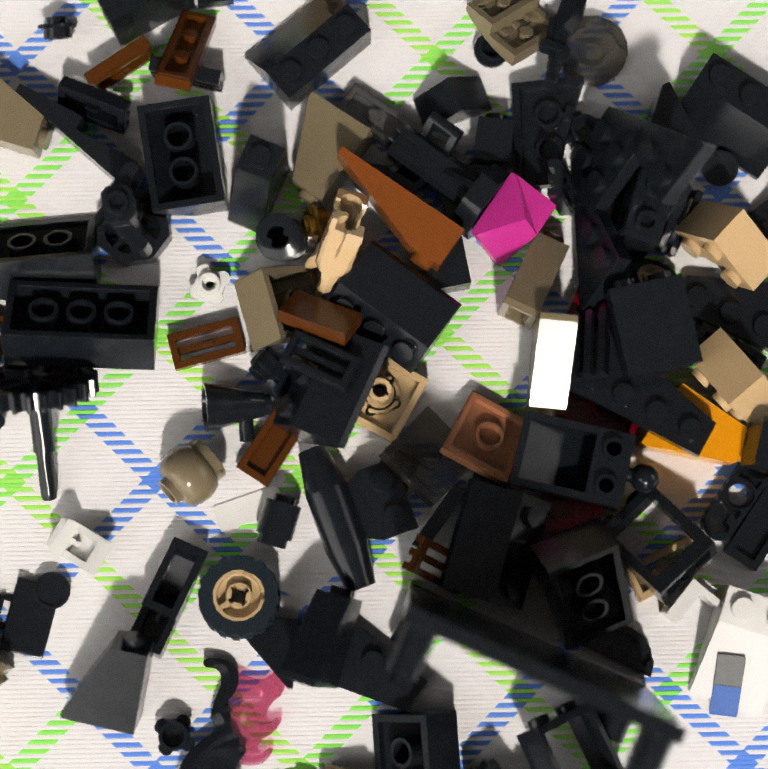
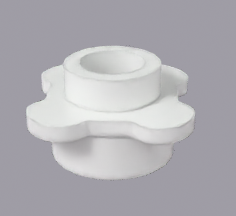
[189,264,230,305]

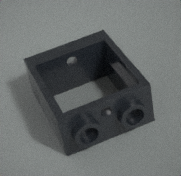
[602,488,717,604]
[516,699,623,769]

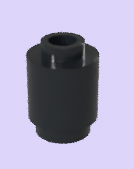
[256,493,301,549]

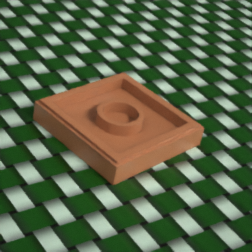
[439,390,524,487]

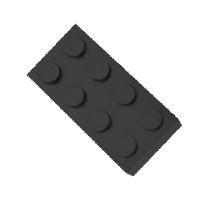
[1,280,159,370]

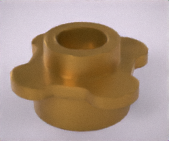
[302,204,330,244]

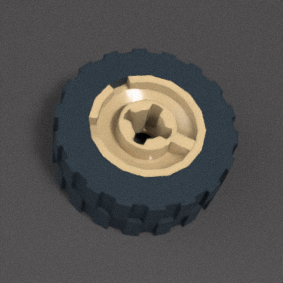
[197,555,281,641]

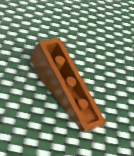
[337,146,465,271]

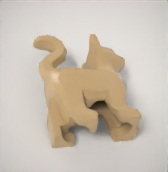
[305,188,369,300]

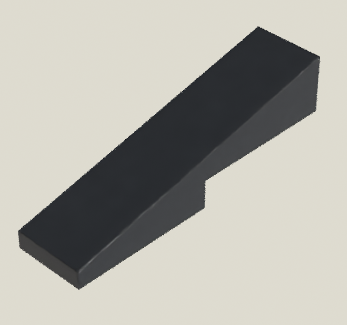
[16,83,144,182]

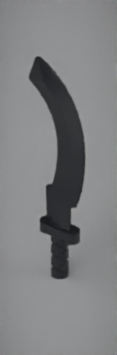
[539,0,586,89]

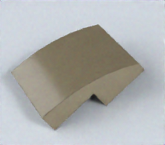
[466,0,550,66]

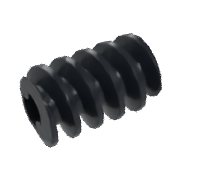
[255,213,308,262]

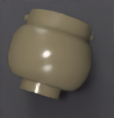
[158,439,226,506]

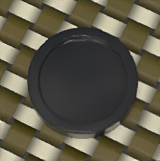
[702,150,738,186]
[33,572,70,609]

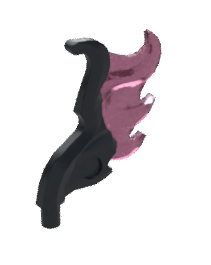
[180,658,285,769]

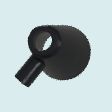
[201,383,272,442]

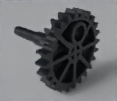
[0,365,99,501]

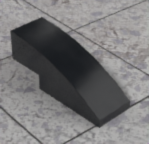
[130,537,208,659]

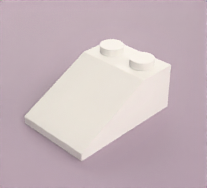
[688,585,768,714]

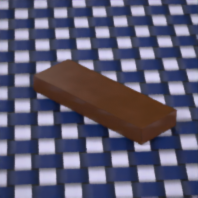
[154,10,217,92]

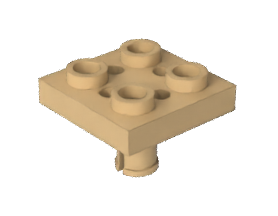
[355,357,429,444]

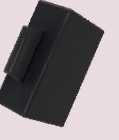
[0,577,56,659]

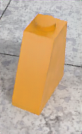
[635,383,747,466]

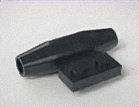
[298,445,419,592]

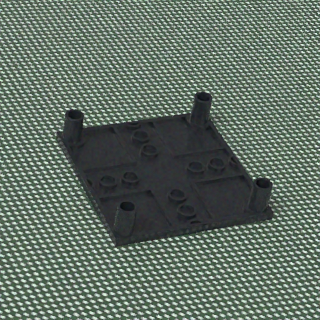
[385,582,688,769]

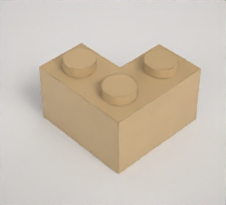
[674,199,768,291]
[692,327,768,424]

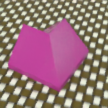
[471,172,557,266]

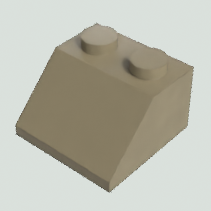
[234,265,318,352]

